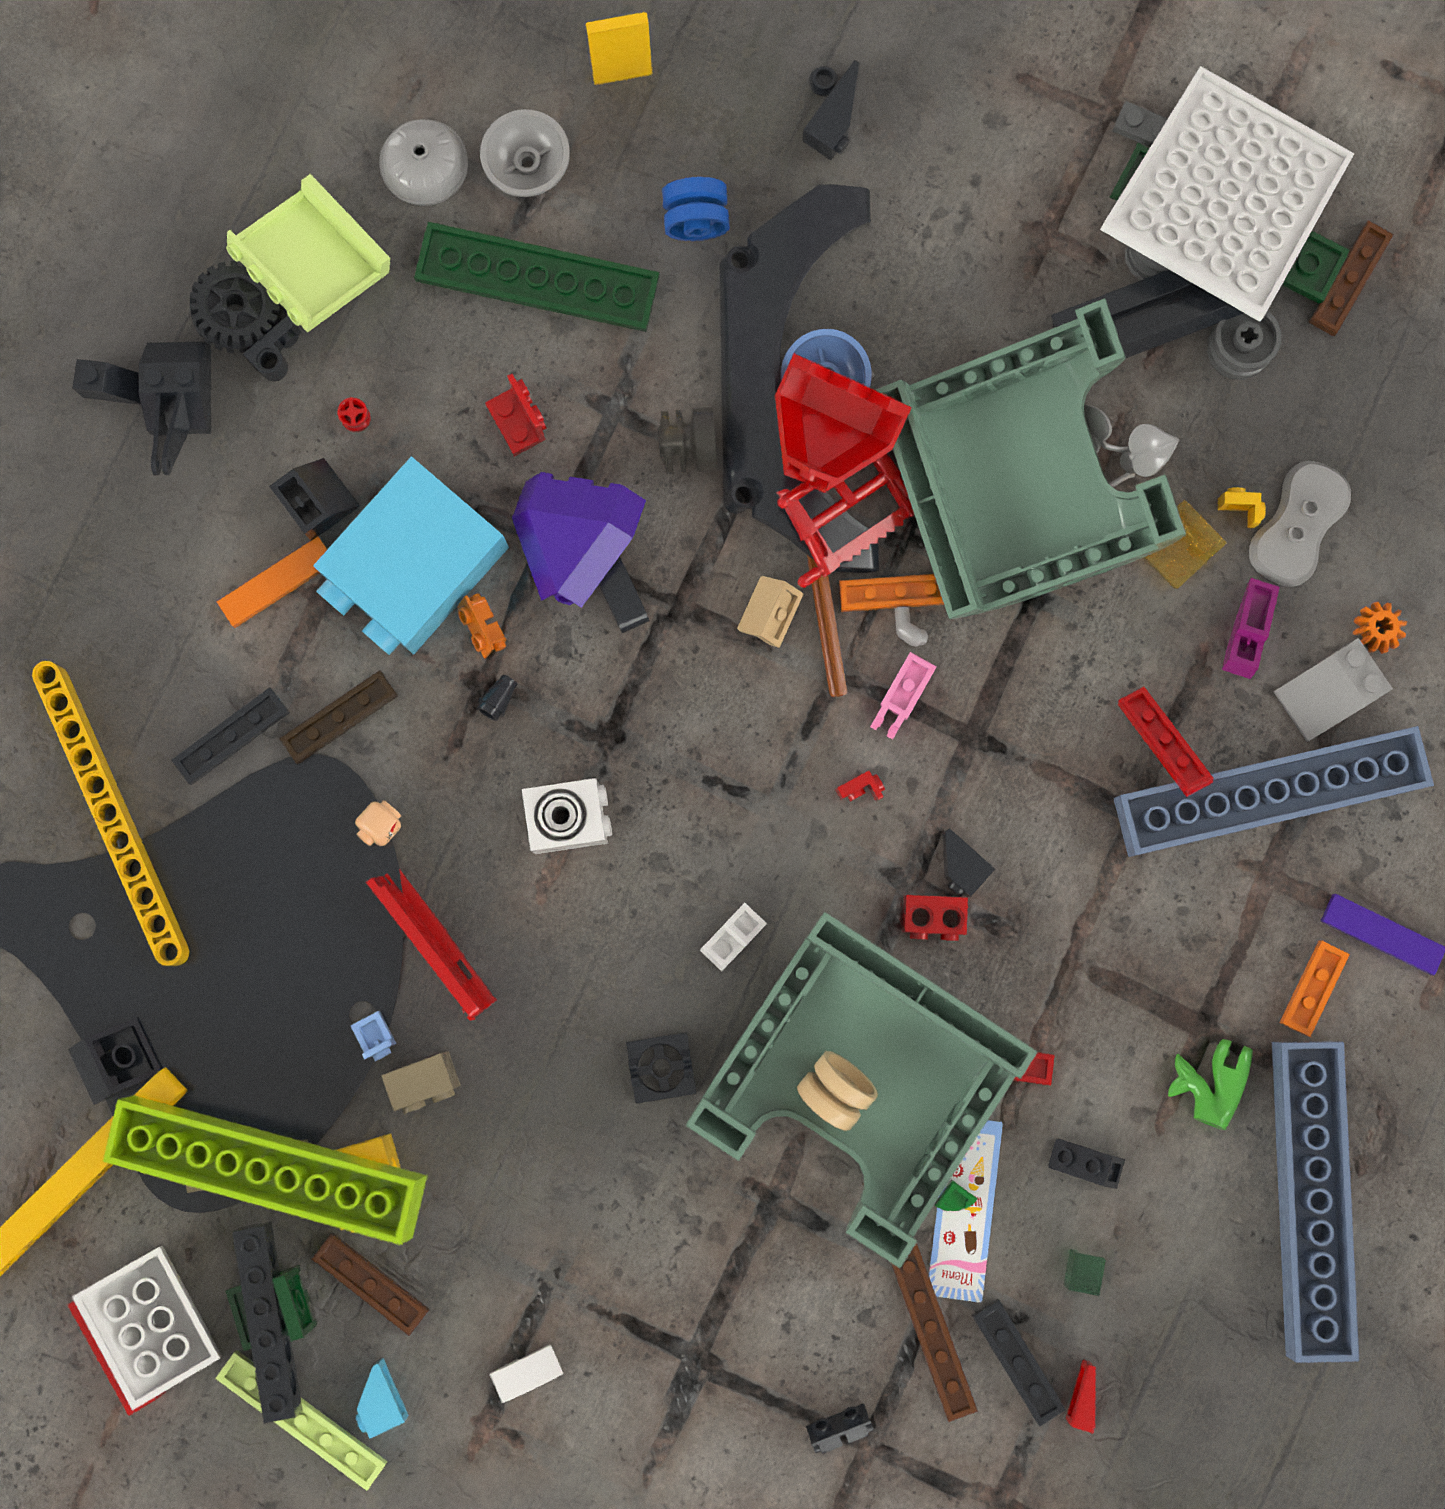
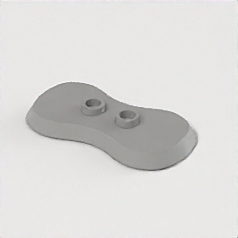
[1249,461,1351,587]

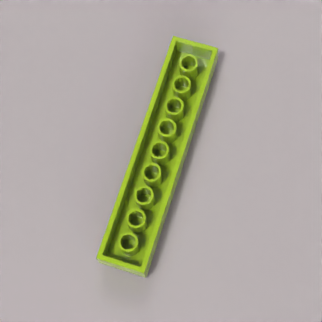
[103,1096,427,1245]

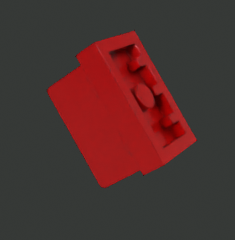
[485,373,547,457]

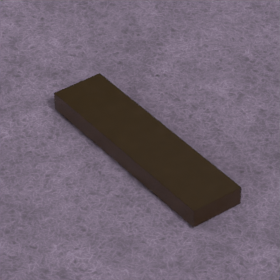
[279,670,398,764]

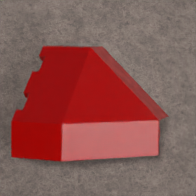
[775,353,912,493]

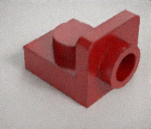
[835,771,885,802]

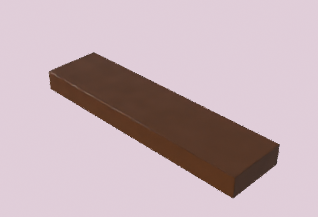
[1308,220,1394,337]
[312,1233,430,1336]

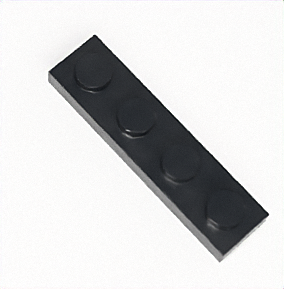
[171,687,290,785]
[972,1299,1066,1427]

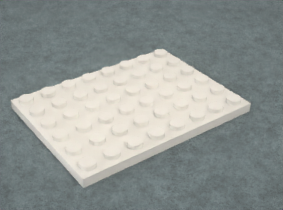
[1100,66,1354,322]

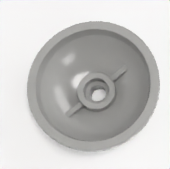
[480,109,570,197]
[379,119,468,206]

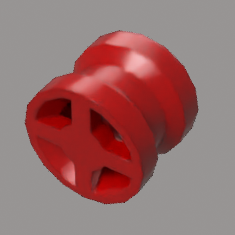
[337,397,371,433]

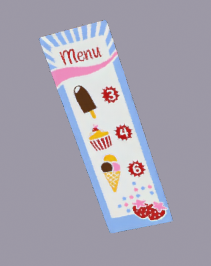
[929,1120,1003,1302]

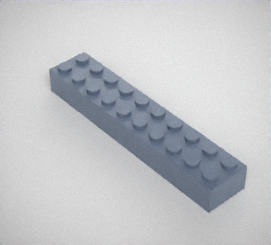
[1114,726,1434,857]
[1272,1041,1359,1363]

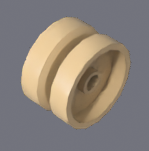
[797,1051,878,1131]

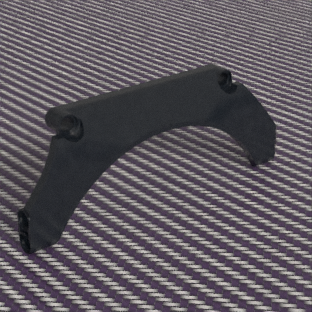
[719,184,879,573]

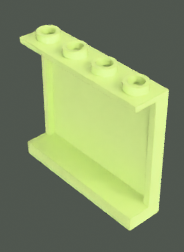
[226,174,391,332]

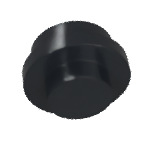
[809,66,839,96]

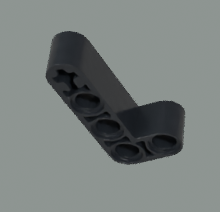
[599,556,650,634]

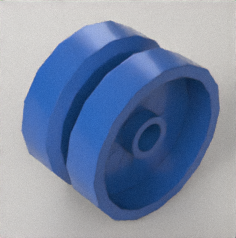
[662,177,729,241]

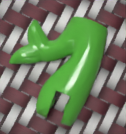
[1168,1039,1253,1130]

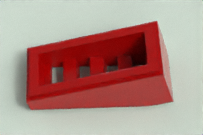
[1065,1359,1096,1434]

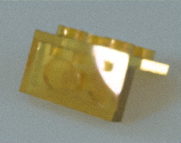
[1144,499,1227,589]

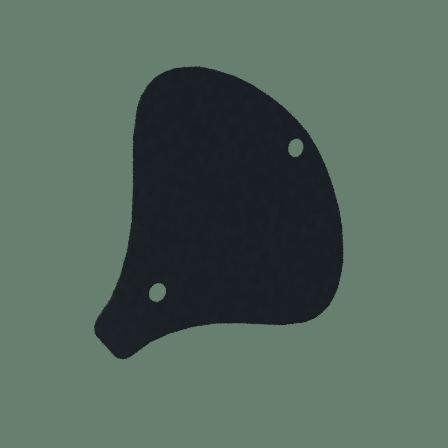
[0,754,404,1213]

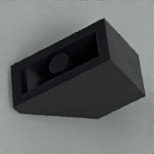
[72,359,141,405]
[942,828,995,898]

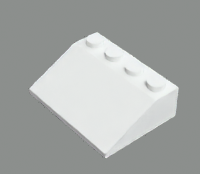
[72,1246,222,1410]

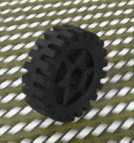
[190,261,281,353]

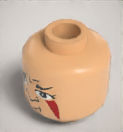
[355,800,401,846]

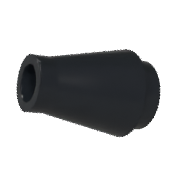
[477,674,518,721]

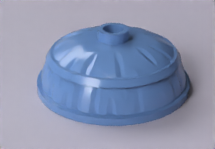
[781,329,872,388]

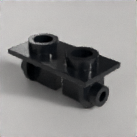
[806,1403,874,1454]

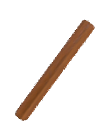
[807,555,847,697]

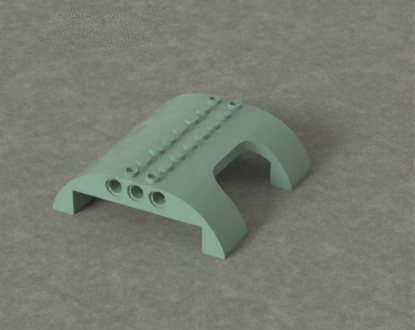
[876,299,1186,619]
[685,912,1037,1268]

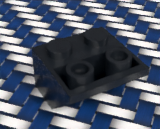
[269,458,360,540]

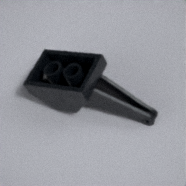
[139,341,211,475]

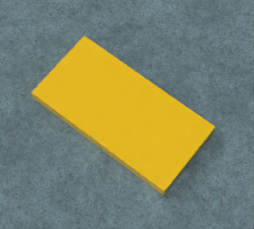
[586,12,652,85]

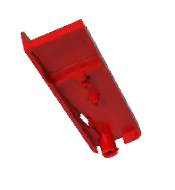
[366,869,497,1021]

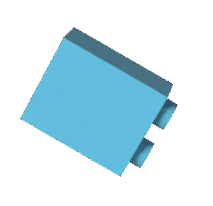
[313,456,509,655]

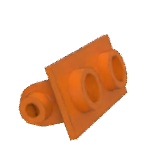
[457,593,506,659]

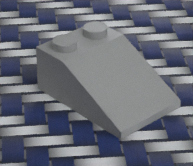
[1273,638,1393,742]

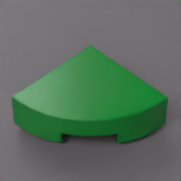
[934,1179,978,1211]

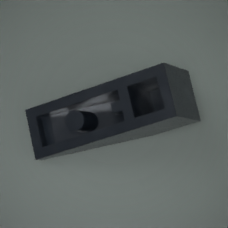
[802,60,859,160]

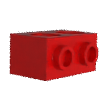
[902,895,968,941]

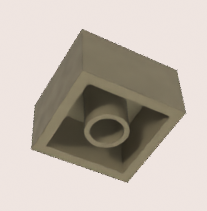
[381,1051,461,1114]

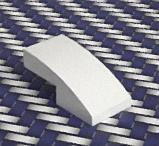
[700,903,767,971]
[489,1345,563,1403]

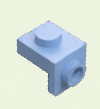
[351,1011,397,1061]

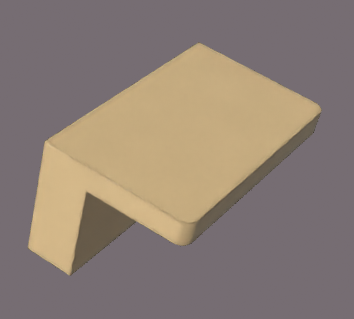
[737,576,804,648]

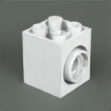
[522,778,612,854]

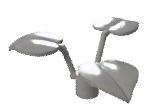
[1084,404,1179,487]

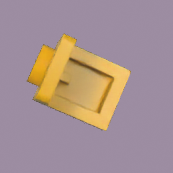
[1218,487,1266,528]

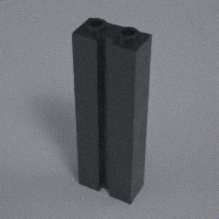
[1051,270,1244,359]

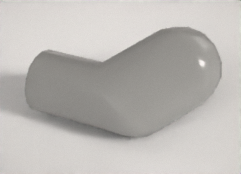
[894,607,928,647]

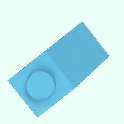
[356,1358,409,1439]

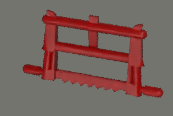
[776,453,914,588]

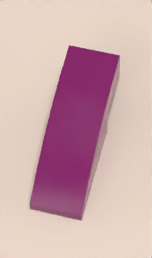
[1222,578,1280,679]

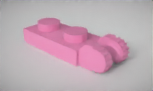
[870,652,936,740]

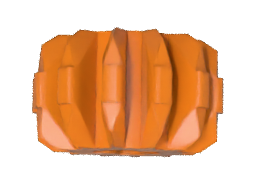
[1353,602,1407,654]

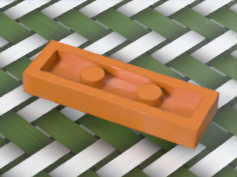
[1279,940,1350,1037]

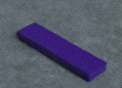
[1320,894,1445,975]

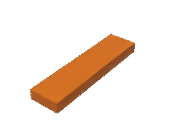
[217,536,327,628]
[839,574,944,612]

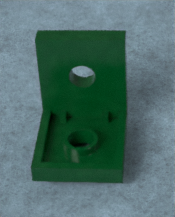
[225,1265,318,1351]

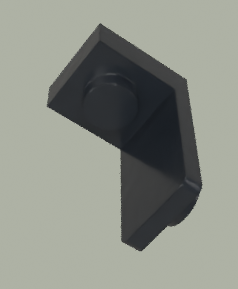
[1048,1138,1125,1189]

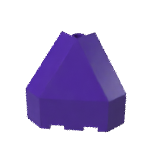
[512,472,646,608]

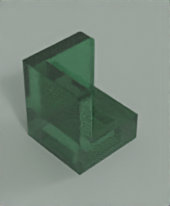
[1064,1249,1106,1296]

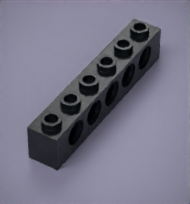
[232,1221,303,1424]

